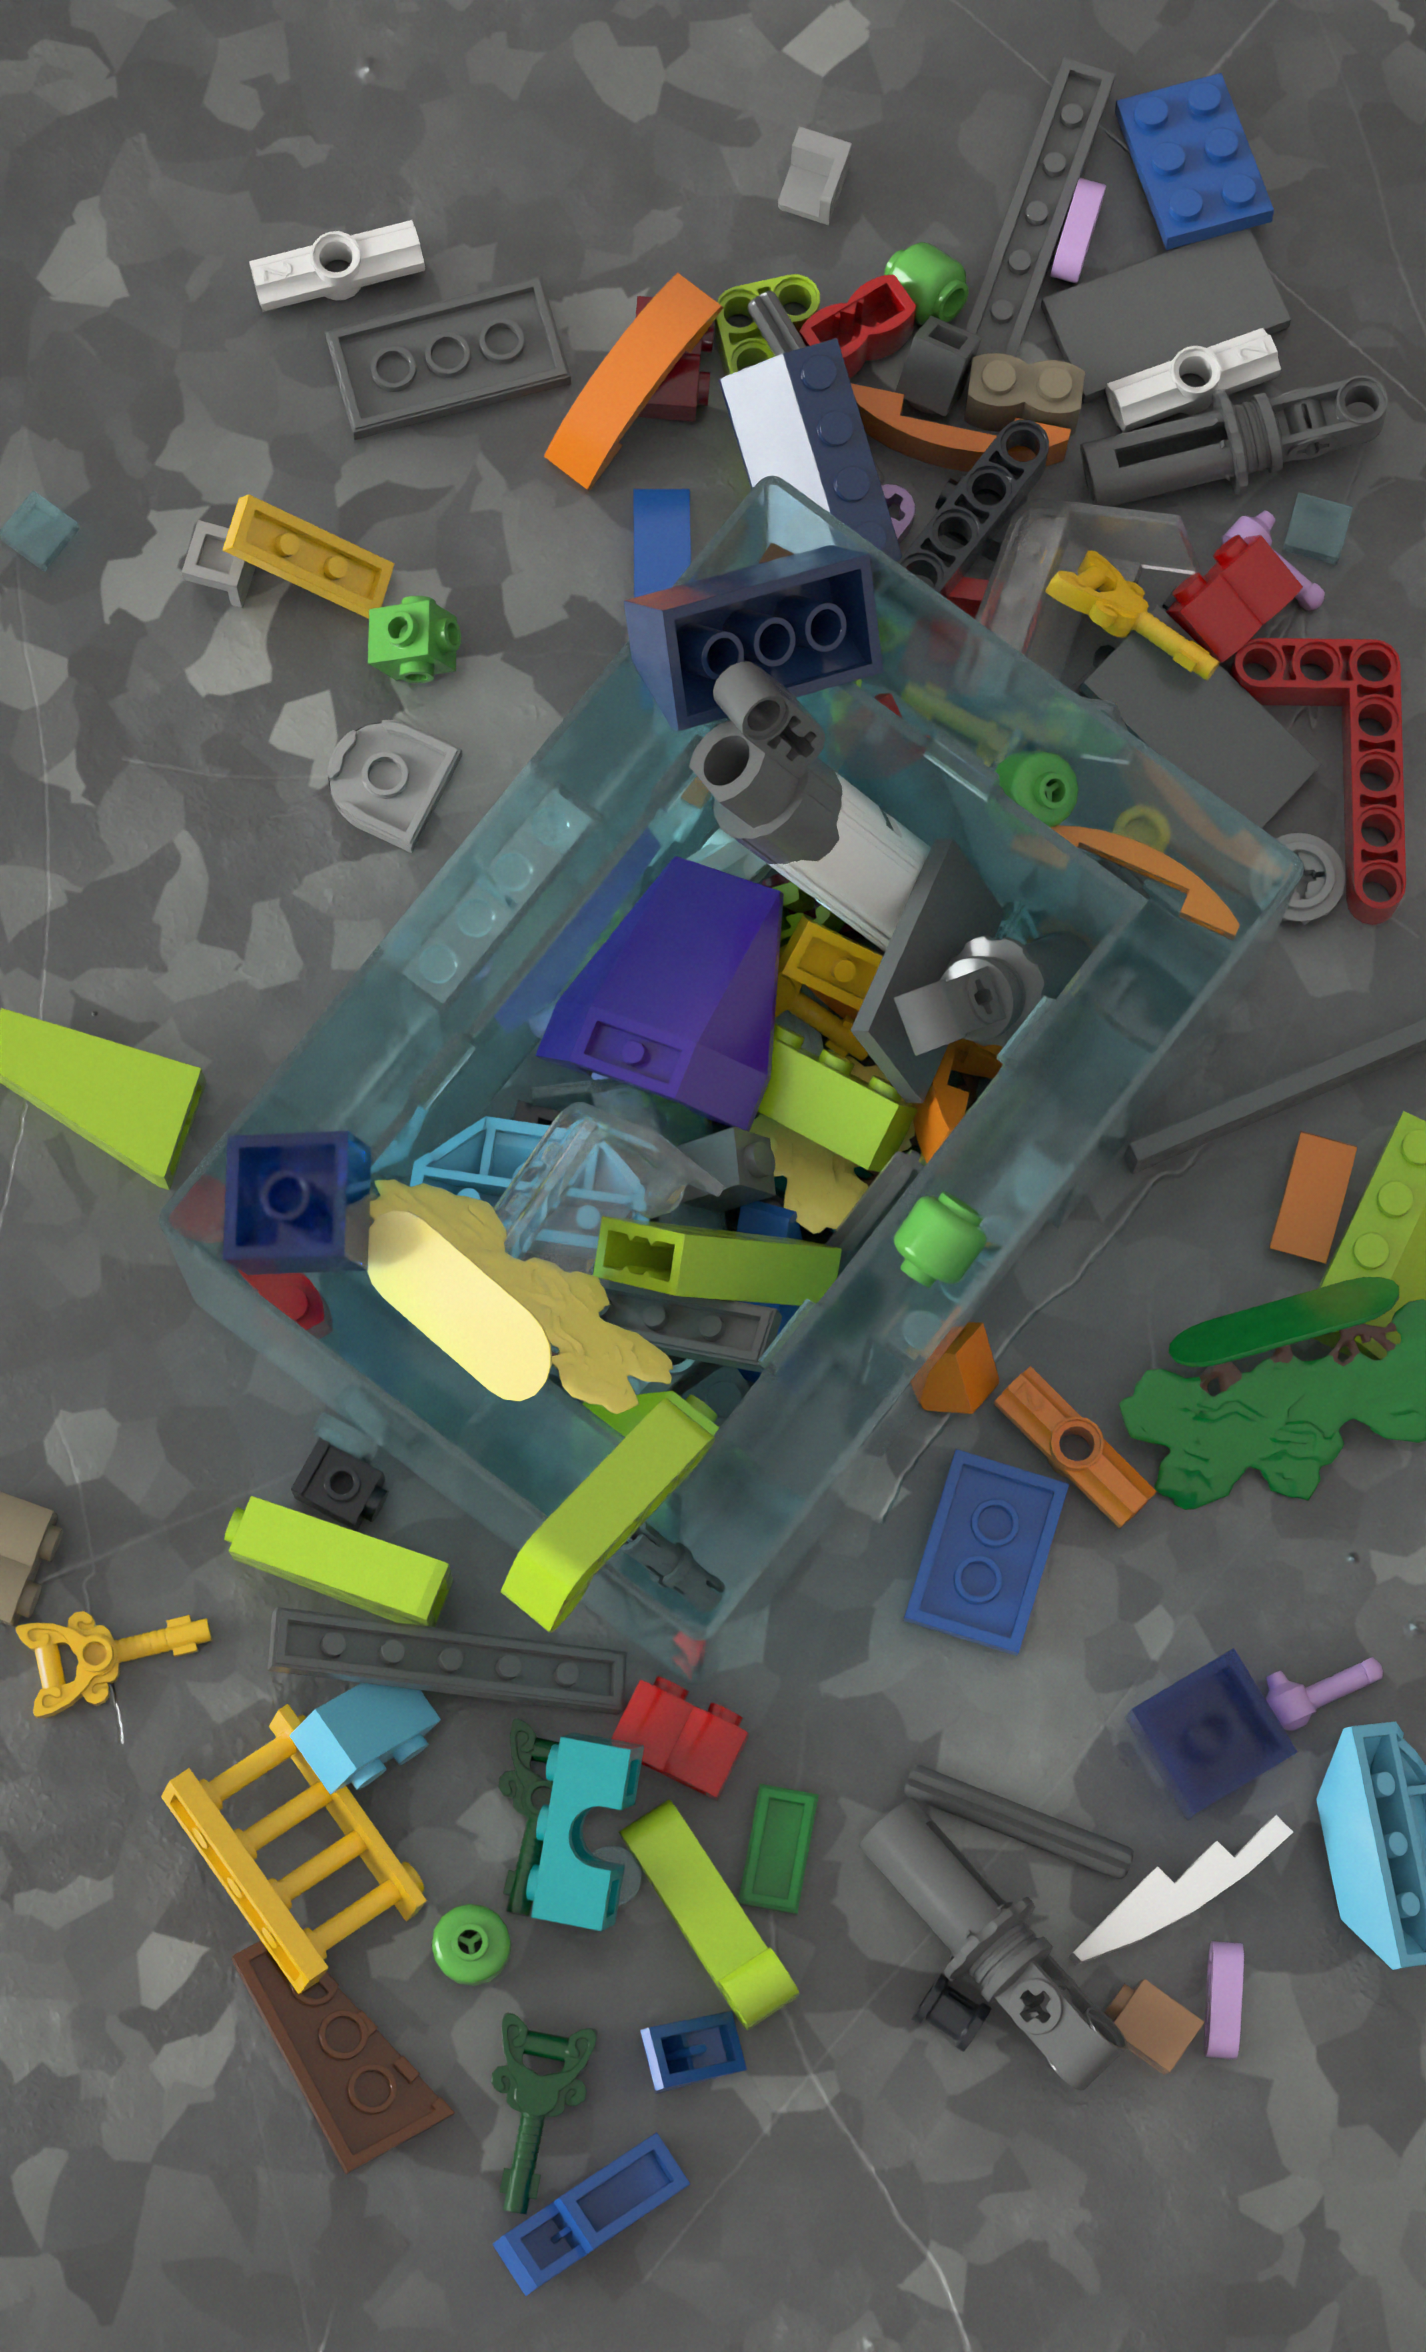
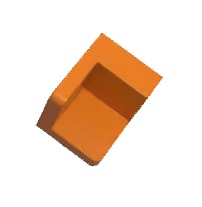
[905,1320,999,1414]

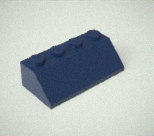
[719,338,902,574]
[624,545,884,731]

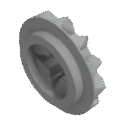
[1252,833,1345,925]

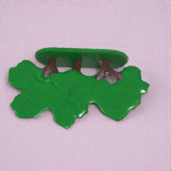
[1119,1277,1426,1510]

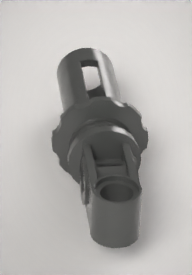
[1080,375,1388,510]
[894,931,1096,1056]
[859,1798,1128,2090]

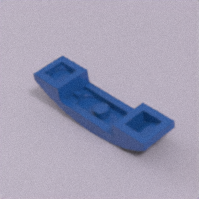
[633,489,691,708]

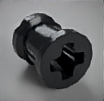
[912,1973,992,2052]

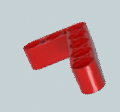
[1229,638,1406,925]

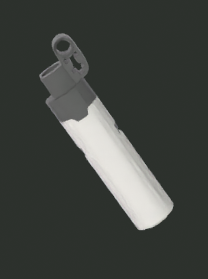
[689,662,1024,952]

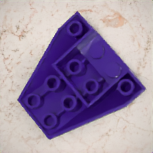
[535,856,784,1132]

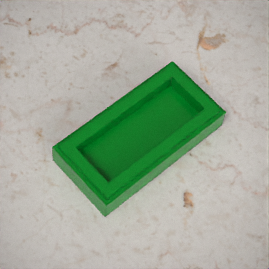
[738,1784,819,1915]

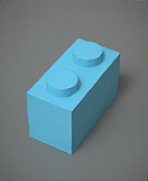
[289,1683,441,1795]

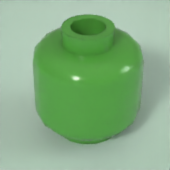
[884,242,969,325]
[989,751,1079,829]
[893,1191,987,1288]
[431,1904,512,1986]

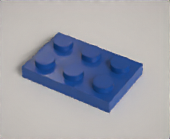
[1115,73,1274,250]
[903,1449,1069,1656]

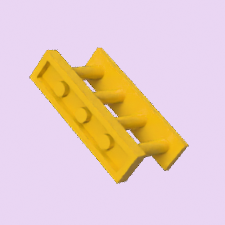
[161,1704,427,1995]

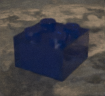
[223,1131,371,1275]
[1124,1648,1298,1821]

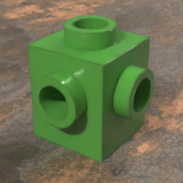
[368,596,461,683]

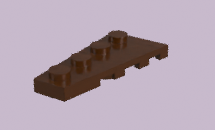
[231,1941,455,2175]

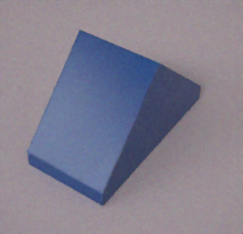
[641,2011,747,2094]

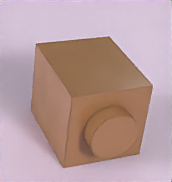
[1104,1979,1204,2075]

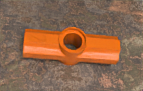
[994,1366,1157,1529]

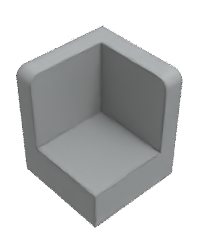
[778,126,852,225]
[182,520,256,608]

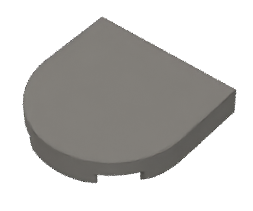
[328,720,463,853]

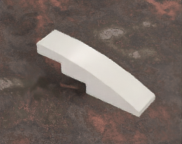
[1068,1815,1293,1965]

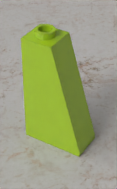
[0,1008,207,1190]
[593,1216,842,1308]
[224,1496,453,1627]

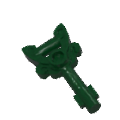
[498,1718,603,1917]
[491,2012,598,2215]

